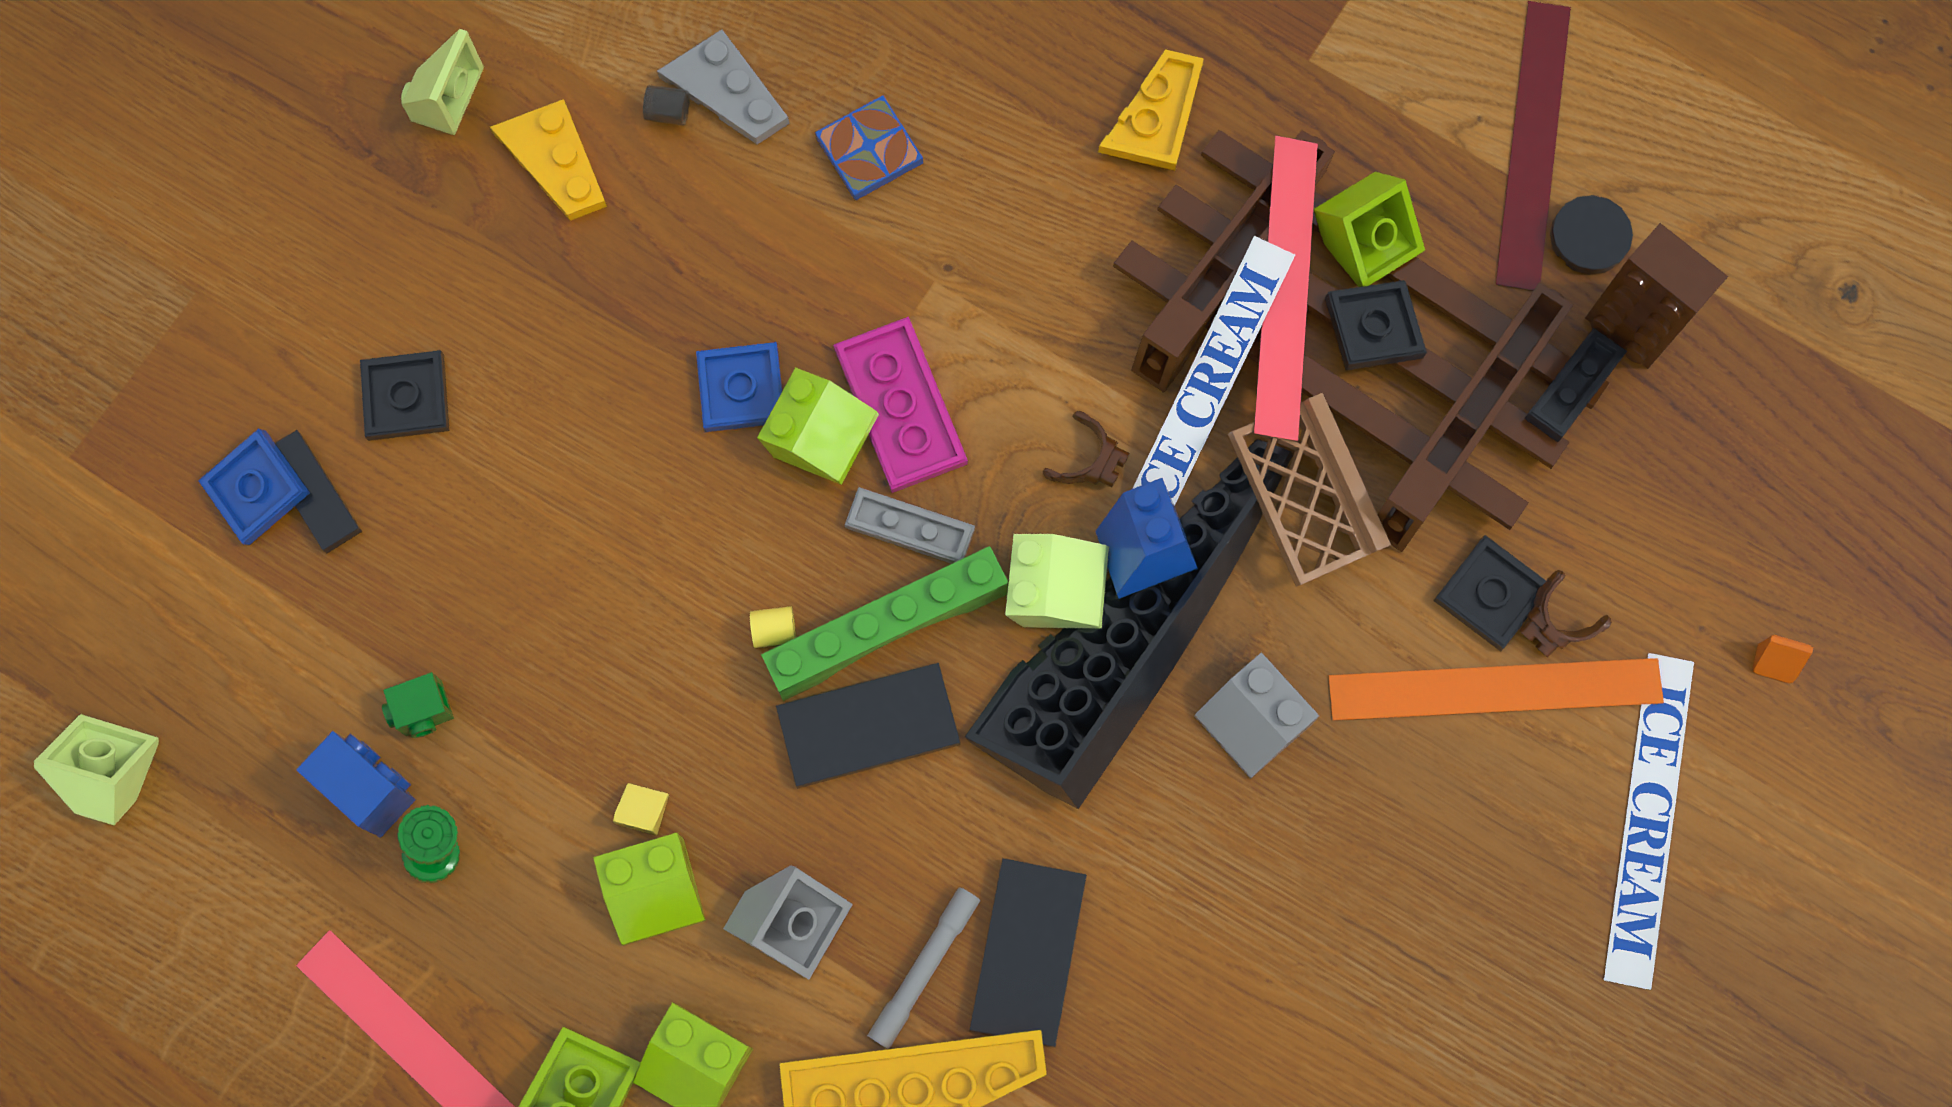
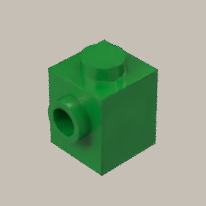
[382,672,454,738]

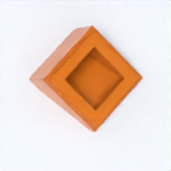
[1752,635,1813,683]

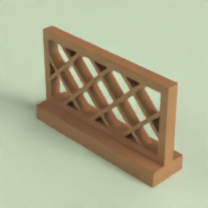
[1228,393,1391,587]

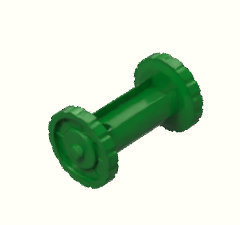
[398,805,460,883]

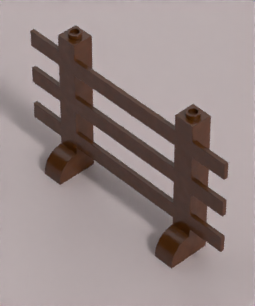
[1113,130,1609,552]

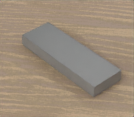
[845,487,975,564]

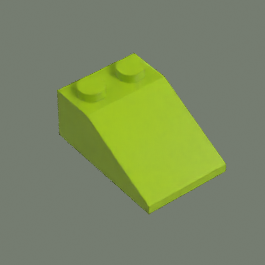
[519,1027,641,1107]

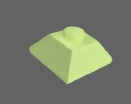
[401,29,484,135]
[34,714,159,825]

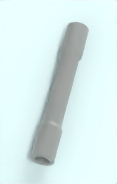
[867,887,981,1049]

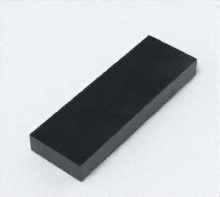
[1524,328,1627,442]
[275,430,362,554]

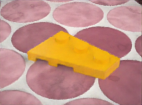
[1098,50,1204,171]
[490,99,607,221]

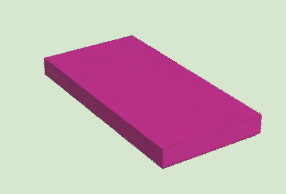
[833,317,968,493]

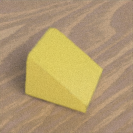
[613,783,669,835]

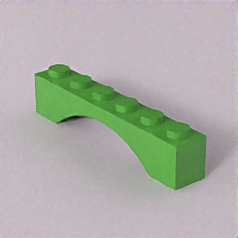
[761,546,1009,701]

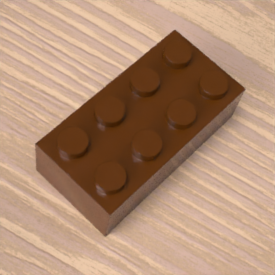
[1585,223,1728,369]

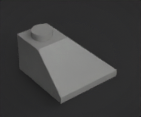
[723,865,853,979]

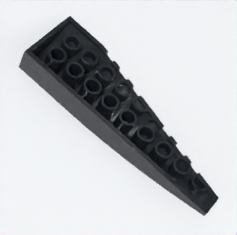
[965,439,1293,809]

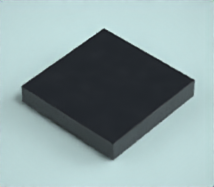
[1325,280,1427,371]
[360,350,450,441]
[1433,535,1546,652]

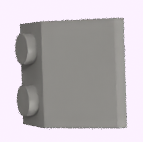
[1194,652,1319,779]

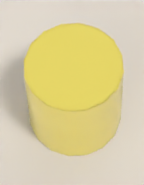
[750,606,796,648]

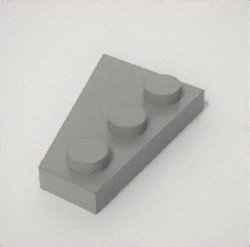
[657,30,789,144]

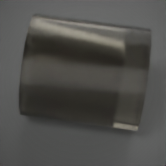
[643,85,690,126]

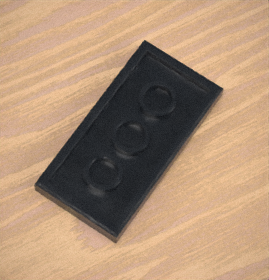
[776,663,961,789]
[970,858,1087,1047]

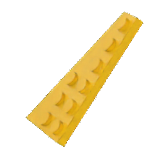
[779,1030,1047,1107]

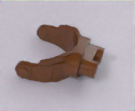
[1043,411,1130,488]
[1519,570,1612,658]

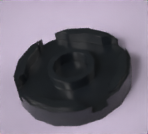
[1550,195,1633,275]

